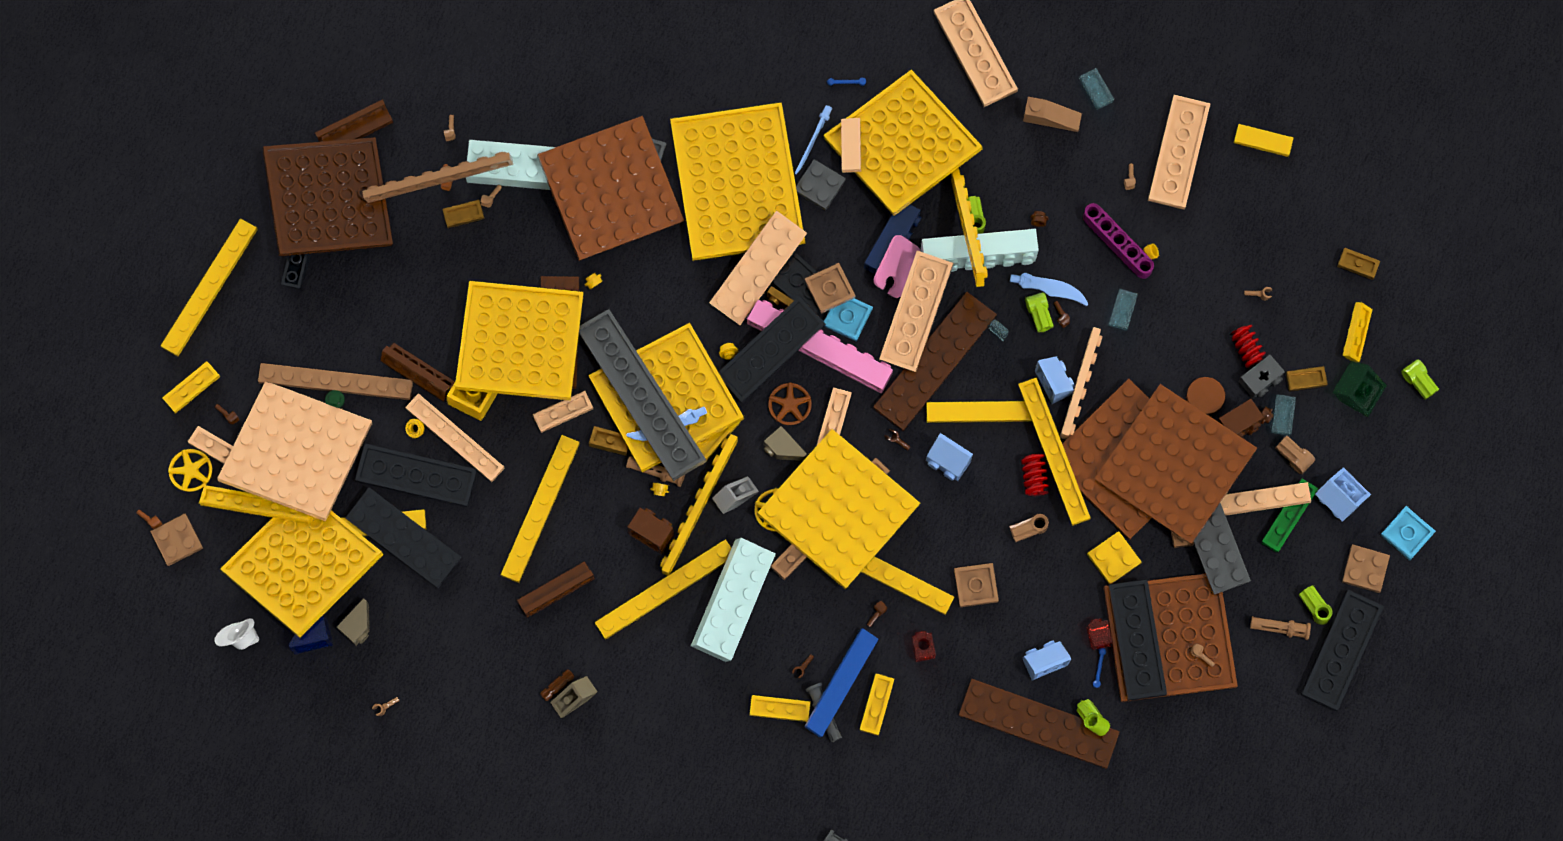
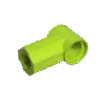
[966,196,986,234]
[1025,292,1054,332]
[1401,359,1439,399]
[1299,585,1332,625]
[1076,699,1110,736]

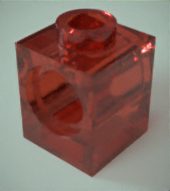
[1086,618,1113,650]
[911,631,936,662]

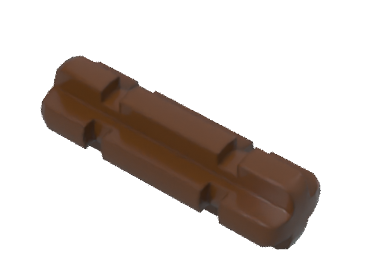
[540,669,574,701]

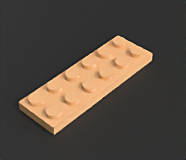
[933,0,1018,107]
[1148,95,1210,210]
[709,211,807,325]
[879,251,954,372]

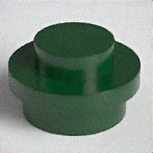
[325,390,345,408]

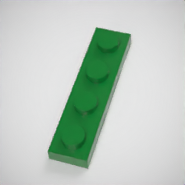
[1261,479,1318,553]

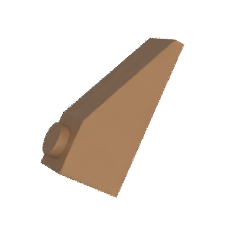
[1023,97,1082,132]

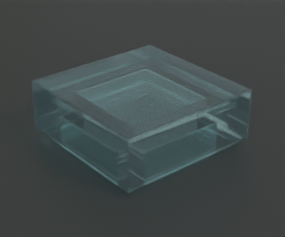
[989,319,1009,341]

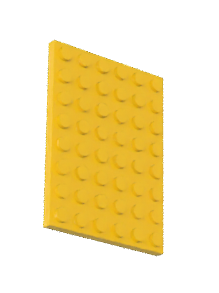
[670,103,805,261]

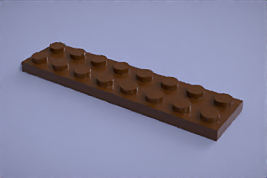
[873,292,997,431]
[959,679,1120,769]

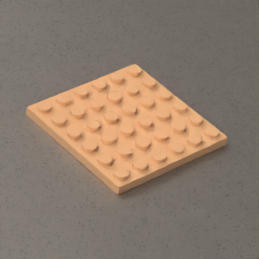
[218,382,372,521]

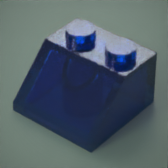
[289,616,333,654]

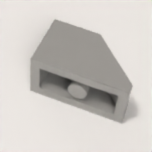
[712,476,759,514]

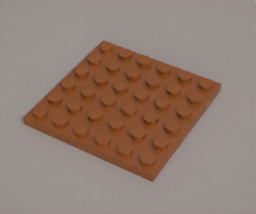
[537,116,684,261]
[1062,379,1152,540]
[1095,384,1257,545]
[1104,574,1238,702]

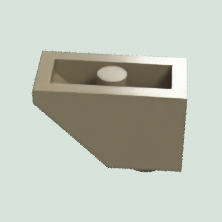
[764,426,807,461]
[337,598,369,645]
[551,676,597,718]

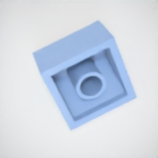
[1035,357,1075,404]
[926,433,973,481]
[1315,467,1371,522]
[1023,641,1071,680]

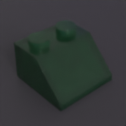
[1333,361,1387,417]

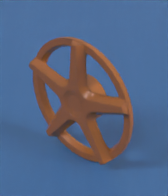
[768,383,811,425]

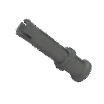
[805,683,842,743]

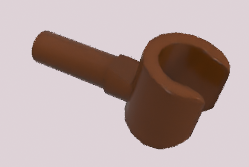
[1054,301,1070,328]
[215,404,240,424]
[884,429,910,450]
[867,601,887,627]
[792,654,814,678]

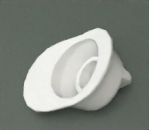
[215,619,259,650]

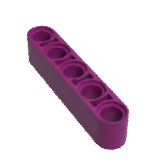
[1083,203,1154,279]

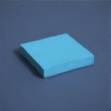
[824,298,873,342]
[1381,506,1436,560]

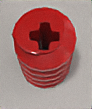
[1230,325,1266,368]
[1021,454,1049,496]

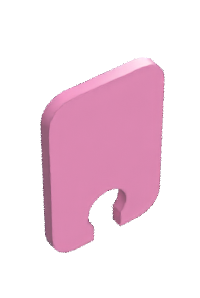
[874,235,921,298]

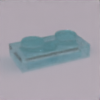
[1079,68,1114,110]
[1109,289,1138,331]
[1271,394,1296,436]

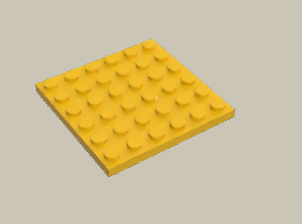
[824,70,982,216]
[455,281,583,400]
[588,323,744,472]
[757,429,920,590]
[220,511,383,638]

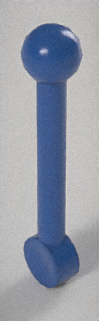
[827,78,866,86]
[1093,648,1106,688]

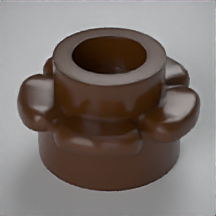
[1030,211,1049,227]
[1261,406,1274,424]

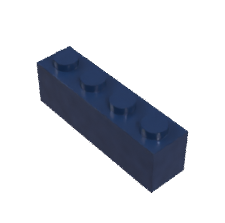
[864,205,922,274]

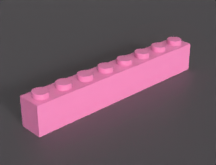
[747,300,893,394]

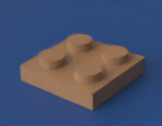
[805,263,856,314]
[150,514,203,566]
[1342,544,1390,593]
[954,563,999,607]

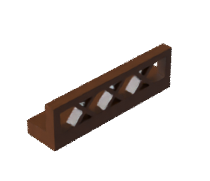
[315,99,393,142]
[380,343,455,401]
[517,561,594,618]

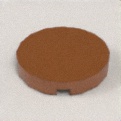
[1186,377,1225,415]

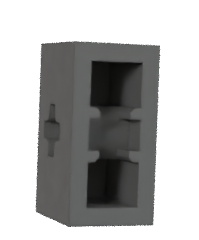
[1238,355,1285,399]

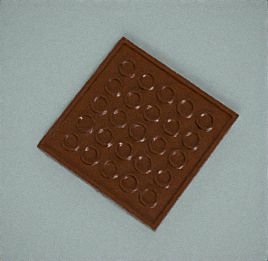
[262,137,393,256]

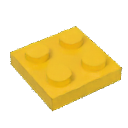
[1087,531,1142,585]

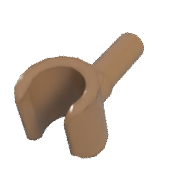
[444,115,456,141]
[1124,164,1136,190]
[481,185,502,207]
[1244,287,1272,300]
[1191,644,1215,667]
[372,697,399,716]

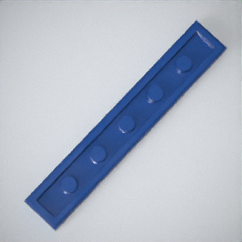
[804,628,878,737]

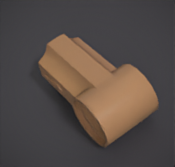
[1275,436,1315,474]
[1009,514,1049,542]

